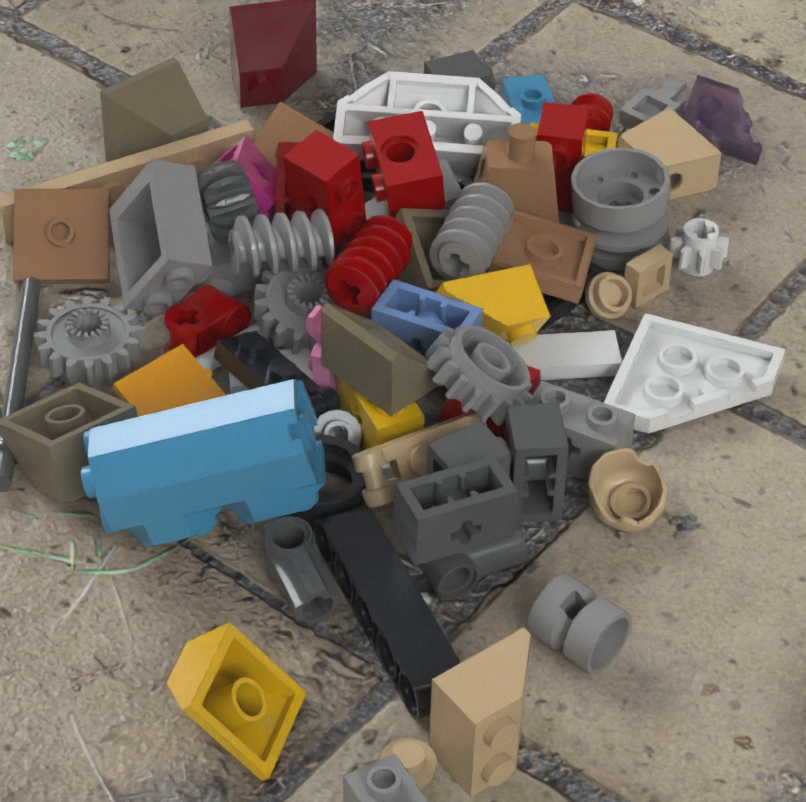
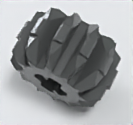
[196,159,259,244]

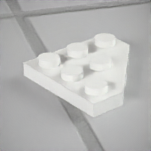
[604,313,786,434]

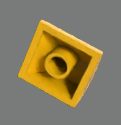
[435,264,551,347]
[167,622,307,781]

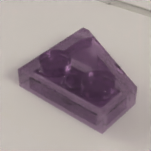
[683,75,763,165]

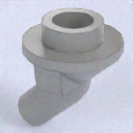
[313,409,362,447]

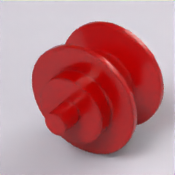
[571,93,614,132]

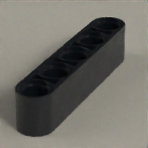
[314,505,461,720]

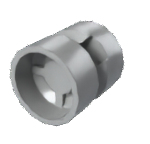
[527,573,632,675]

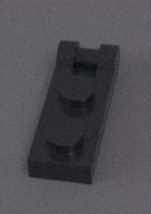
[213,330,340,418]

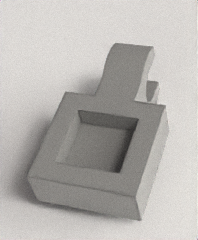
[619,77,687,129]

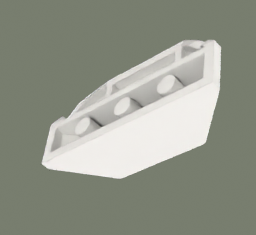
[333,71,521,176]

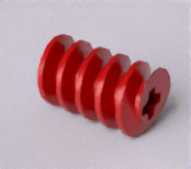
[325,215,413,316]

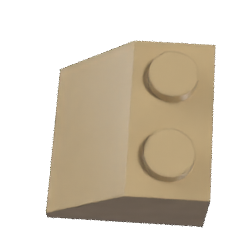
[429,627,531,797]

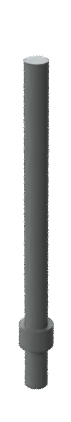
[0,277,41,492]

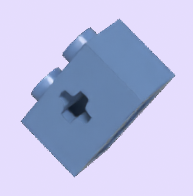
[371,279,483,359]

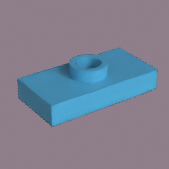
[502,74,555,125]

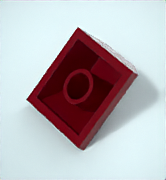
[229,0,317,108]

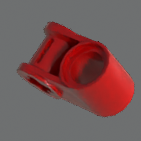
[164,284,251,358]

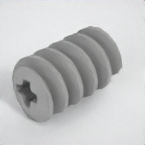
[429,182,515,281]
[229,209,334,279]

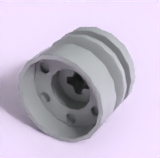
[571,147,670,271]

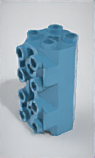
[81,379,326,547]

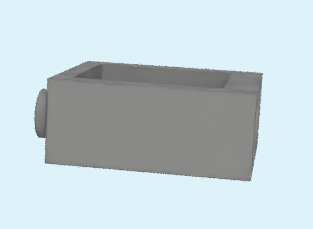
[109,159,213,315]

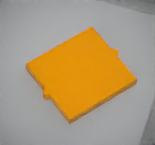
[112,344,226,417]

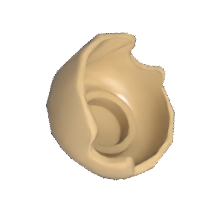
[587,448,669,533]

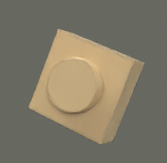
[624,244,673,309]

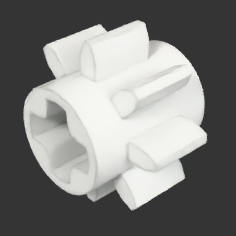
[669,218,729,277]

